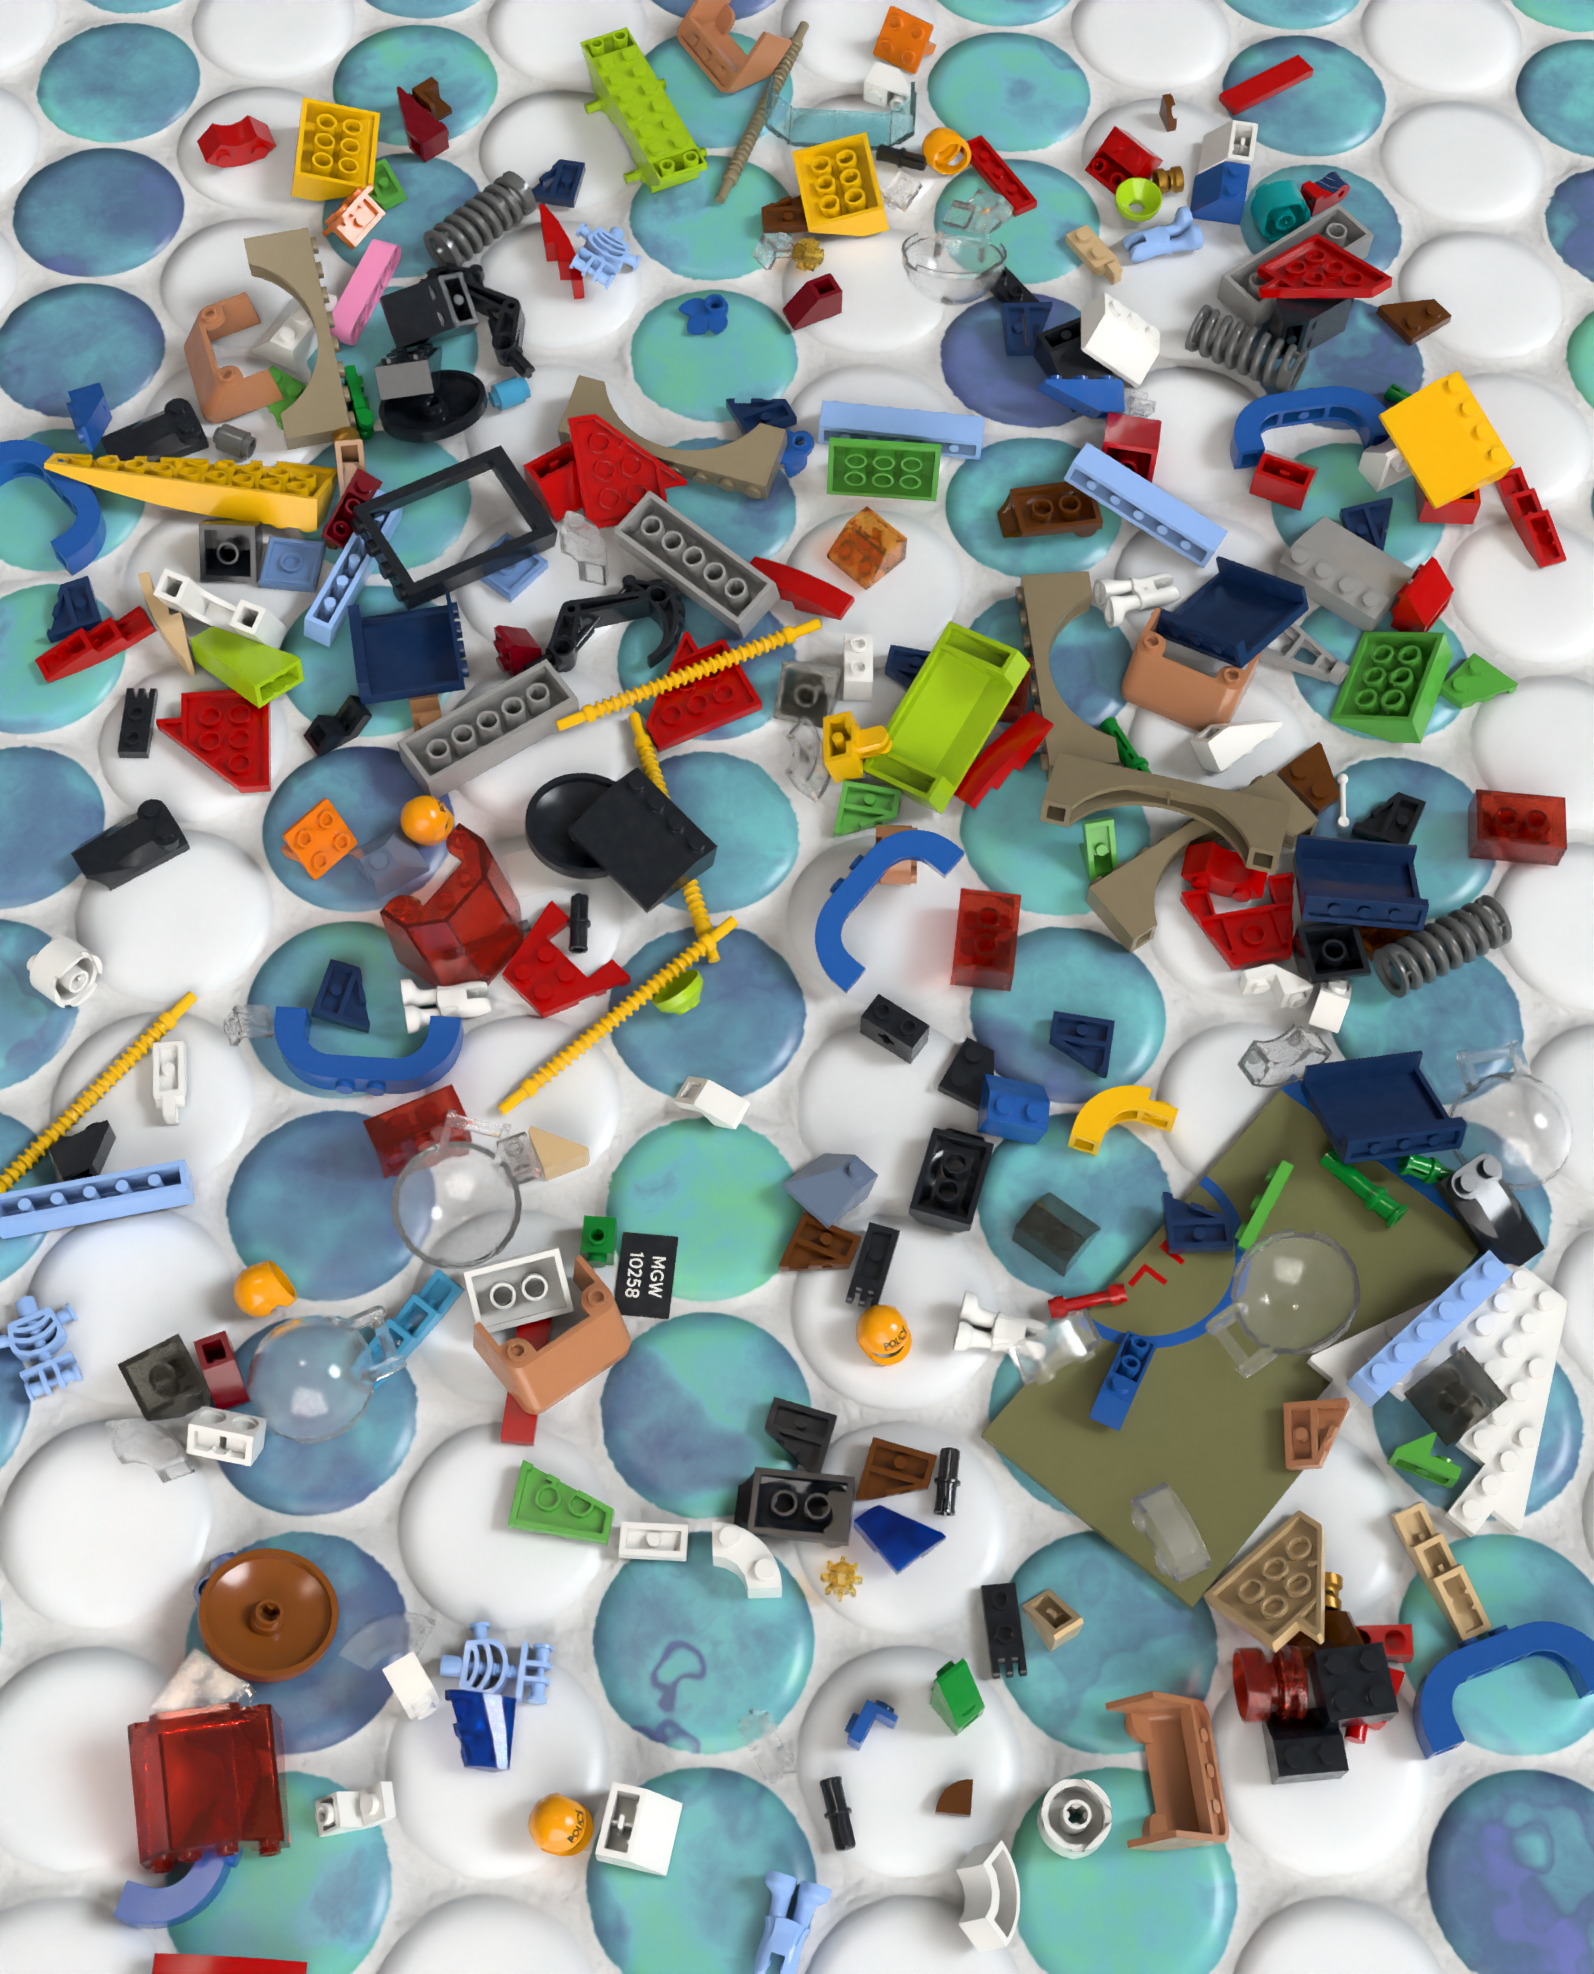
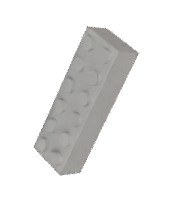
[1217,203,1374,328]
[613,490,780,639]
[397,659,579,799]

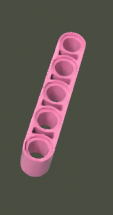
[330,239,401,346]

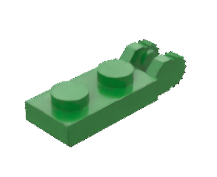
[344,365,374,440]

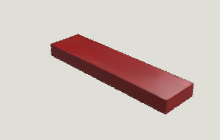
[1219,54,1314,116]
[960,135,1037,217]
[500,1317,552,1446]

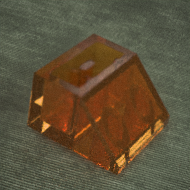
[827,506,907,590]

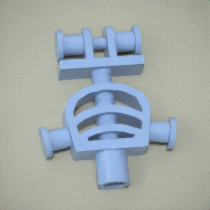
[569,222,641,290]
[0,1296,83,1402]
[440,1622,554,1715]

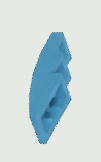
[349,1269,465,1391]

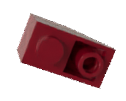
[783,273,843,331]
[493,625,542,678]
[193,1331,250,1411]

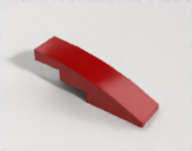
[539,204,585,299]
[1494,467,1567,569]
[749,556,855,620]
[35,605,157,683]
[953,711,1054,809]
[151,1953,308,1974]

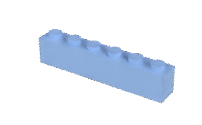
[818,400,985,460]
[1063,442,1228,569]
[304,489,403,647]
[0,1159,195,1239]
[1347,1250,1513,1408]

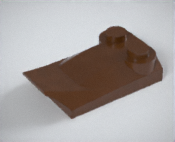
[997,481,1103,538]

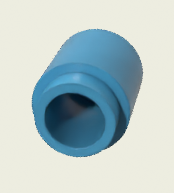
[488,376,531,411]

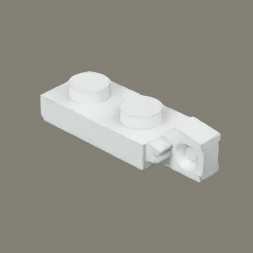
[153,1040,187,1125]

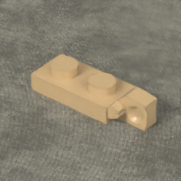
[1065,224,1123,285]

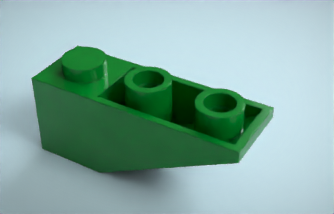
[929,1658,985,1736]

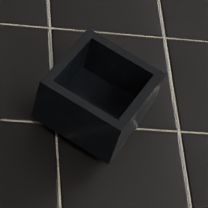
[1306,1641,1399,1730]

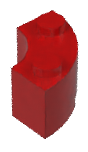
[197,115,276,168]
[1180,841,1268,902]

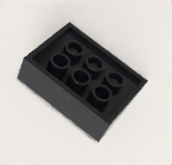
[567,767,718,913]

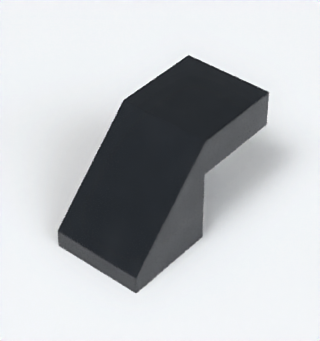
[303,695,372,756]

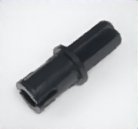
[876,144,927,171]
[567,893,591,954]
[934,1447,961,1516]
[819,1776,856,1851]

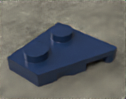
[311,959,370,1033]

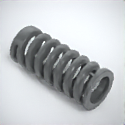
[423,171,536,267]
[1185,305,1309,393]
[1373,895,1512,998]

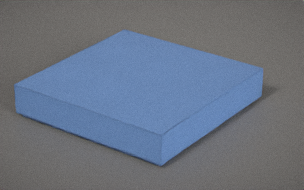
[479,532,548,602]
[259,537,326,593]

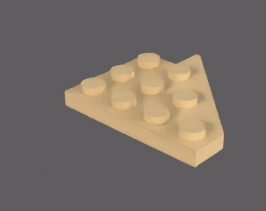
[1203,1510,1325,1653]

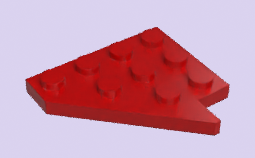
[1257,233,1392,298]
[567,414,688,531]
[646,631,762,752]
[156,689,271,793]

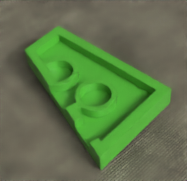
[1235,1160,1294,1254]
[508,1459,615,1545]

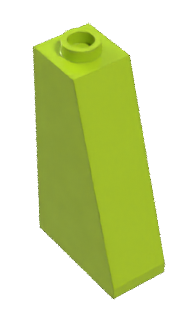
[190,626,305,708]

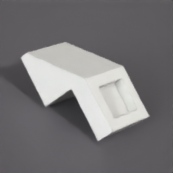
[1239,964,1313,1009]
[673,1076,750,1130]
[315,1781,396,1837]

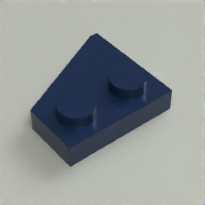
[531,159,586,208]
[1000,302,1053,356]
[726,398,797,435]
[1339,497,1393,551]
[47,576,103,643]
[885,645,930,689]
[1049,1011,1115,1078]
[1161,1192,1234,1254]

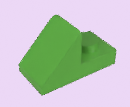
[1079,816,1118,881]
[1387,1432,1462,1489]

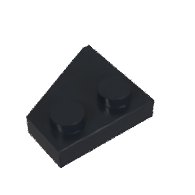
[1351,792,1426,844]
[938,1037,994,1111]
[765,1397,838,1473]

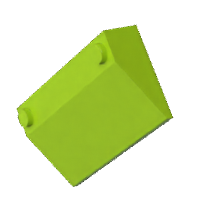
[863,621,1031,814]

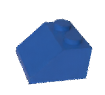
[1190,161,1250,225]
[976,1073,1050,1145]

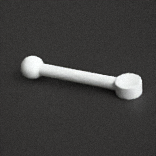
[1337,773,1349,829]

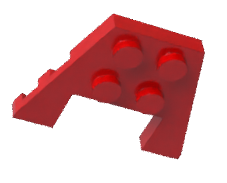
[1180,872,1294,970]
[502,901,631,1019]

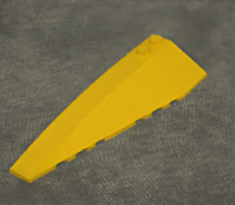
[44,453,338,532]

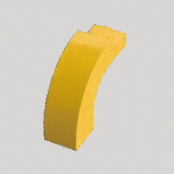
[1068,1085,1178,1156]

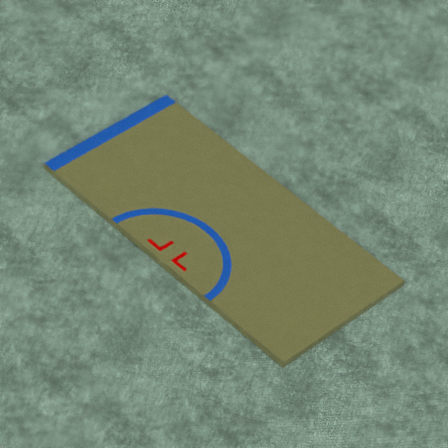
[981,1075,1480,1610]

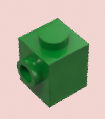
[580,1215,618,1268]

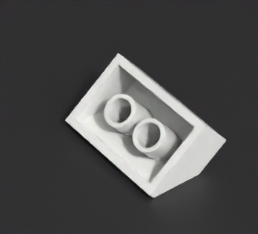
[251,293,338,373]
[1081,293,1160,388]
[1358,437,1413,492]
[463,1246,574,1333]

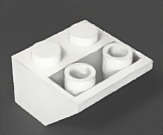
[1198,120,1258,182]
[595,1781,683,1876]

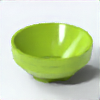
[1115,178,1162,222]
[652,969,704,1015]

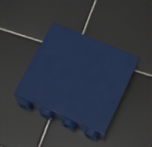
[1151,556,1309,669]
[347,591,469,705]
[1293,835,1429,931]
[1301,1051,1467,1164]

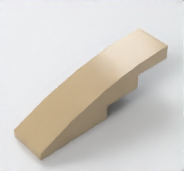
[138,572,196,675]
[1390,1502,1492,1642]

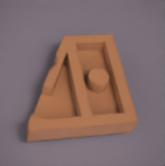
[1283,1398,1350,1471]

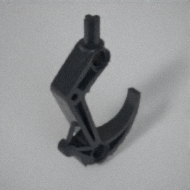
[419,263,535,379]
[523,575,686,672]

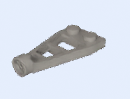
[1259,623,1350,686]

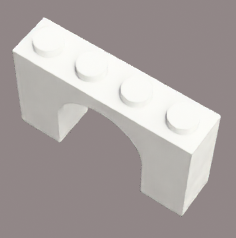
[153,569,288,649]

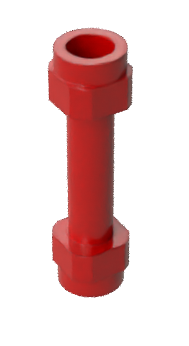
[1048,1283,1128,1319]

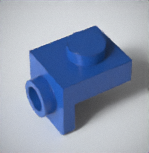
[845,1699,898,1750]

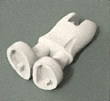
[1093,573,1181,628]
[400,979,491,1034]
[953,1291,1049,1359]

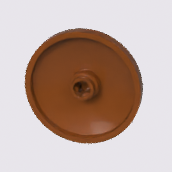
[198,1548,339,1683]

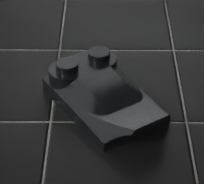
[101,398,209,462]
[71,799,190,891]
[908,1127,994,1233]
[1434,1151,1545,1267]
[734,1467,855,1548]

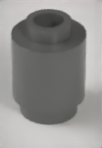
[213,423,257,459]

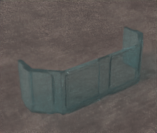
[765,74,917,151]

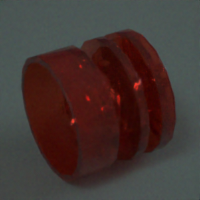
[1232,1644,1308,1723]

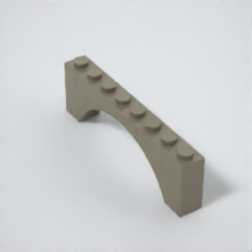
[244,227,356,450]
[558,375,787,500]
[1015,571,1120,782]
[1040,753,1292,874]
[1085,771,1319,953]

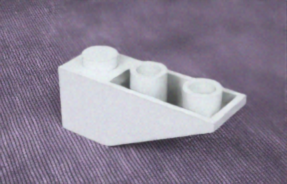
[1190,719,1283,773]

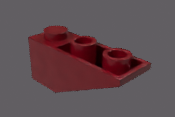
[396,86,449,163]
[321,468,383,549]

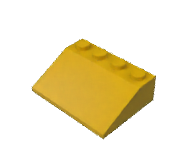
[291,97,380,201]
[792,132,889,236]
[1378,371,1515,510]

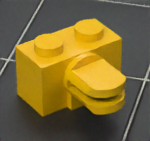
[823,711,892,783]

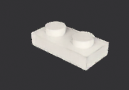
[618,1521,689,1561]

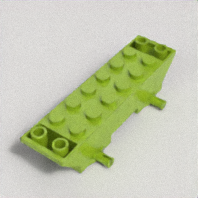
[580,27,708,193]

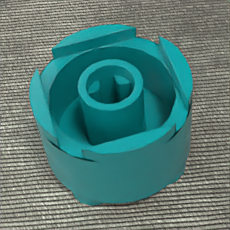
[1250,180,1311,243]

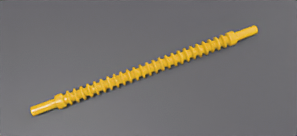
[555,618,822,732]
[628,712,720,964]
[497,916,738,1116]
[0,991,198,1194]

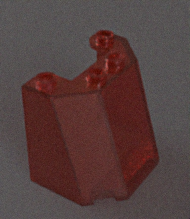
[380,823,524,988]
[127,1702,290,1874]

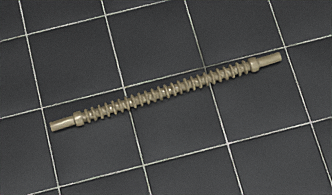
[715,21,809,204]

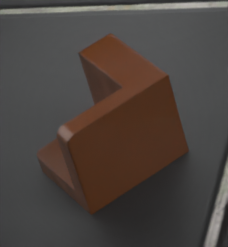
[412,77,452,122]

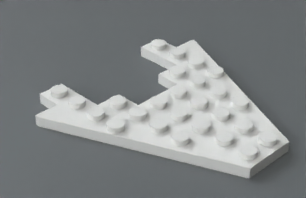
[1306,1264,1568,1538]

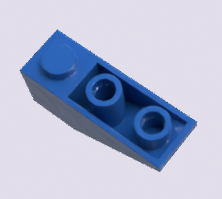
[1037,375,1125,419]
[66,382,112,452]
[1089,1331,1158,1431]

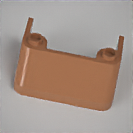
[677,0,793,94]
[184,292,284,424]
[1120,607,1262,732]
[473,1255,631,1415]
[1105,1691,1229,1851]

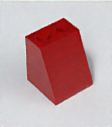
[1101,412,1162,483]

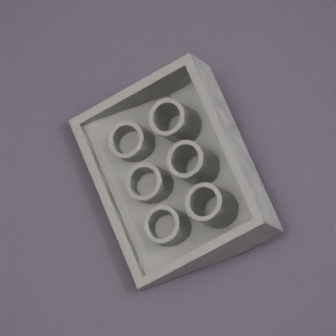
[1277,516,1415,632]

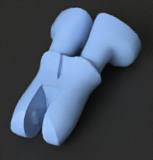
[1122,206,1204,263]
[753,1870,832,1974]

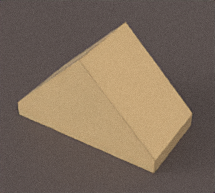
[528,1126,590,1181]
[1022,1588,1084,1652]

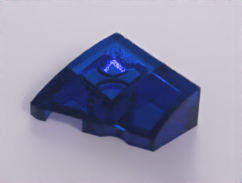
[854,1505,946,1575]
[445,1689,517,1773]

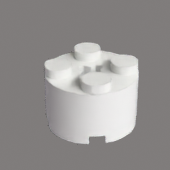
[27,934,103,1008]
[1037,1778,1112,1859]

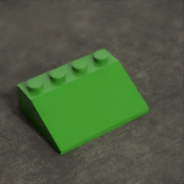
[827,437,942,501]
[1330,631,1453,744]

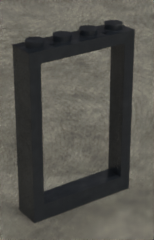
[350,445,558,610]

